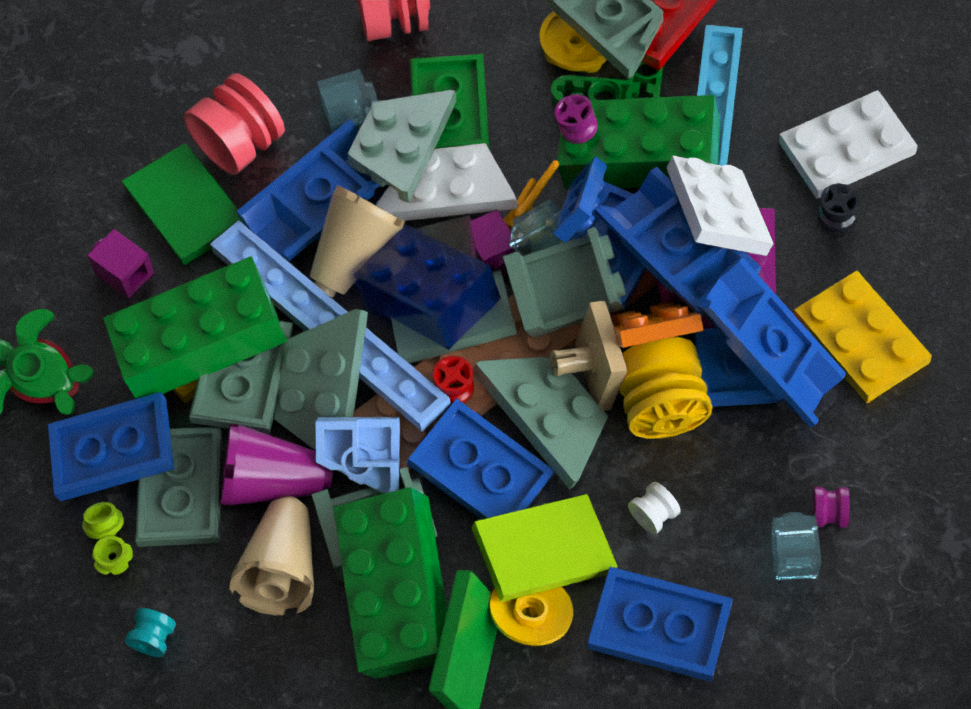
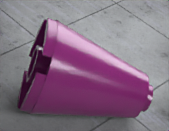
[221,424,333,506]

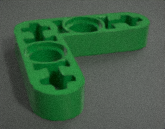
[551,62,663,108]

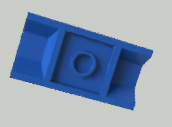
[237,119,380,262]
[595,167,761,317]
[696,257,846,427]

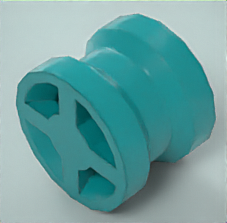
[124,608,176,657]

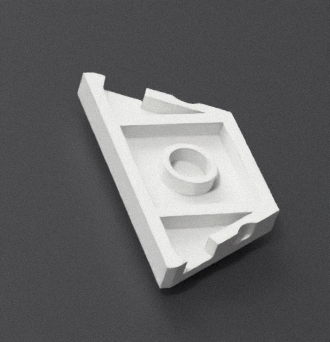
[376,143,518,221]

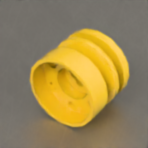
[619,337,712,439]

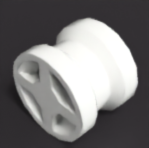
[628,482,681,535]

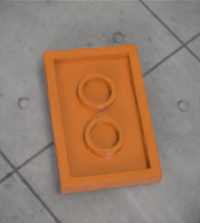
[611,302,703,348]

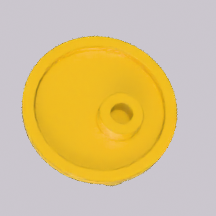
[539,11,607,73]

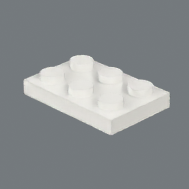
[779,90,917,199]
[667,156,774,256]

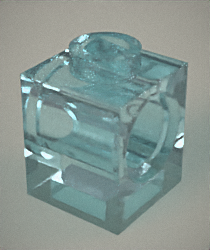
[771,512,822,580]

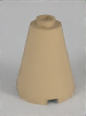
[310,185,405,298]
[230,496,314,616]

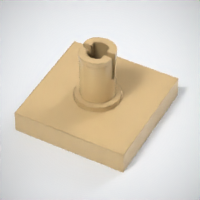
[550,301,627,411]

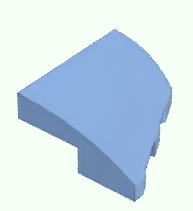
[315,417,400,494]

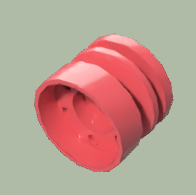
[357,0,430,42]
[183,73,285,175]

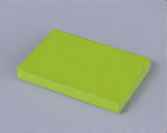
[472,494,618,602]

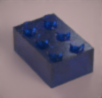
[353,225,501,350]

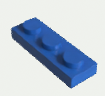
[553,156,607,243]

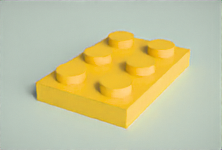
[794,271,932,404]

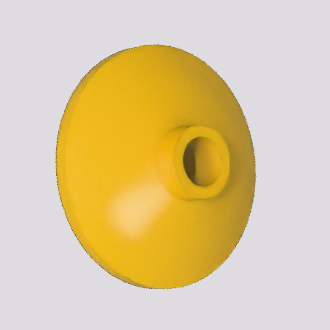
[489,587,573,646]

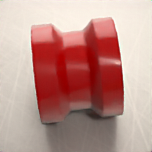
[433,356,474,405]

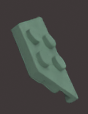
[542,0,663,79]
[348,90,456,203]
[274,309,368,450]
[473,357,608,490]

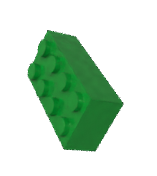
[557,95,720,191]
[103,256,287,399]
[333,487,447,679]

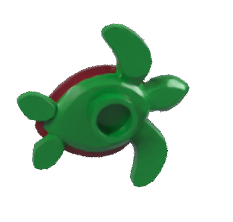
[0,309,95,416]

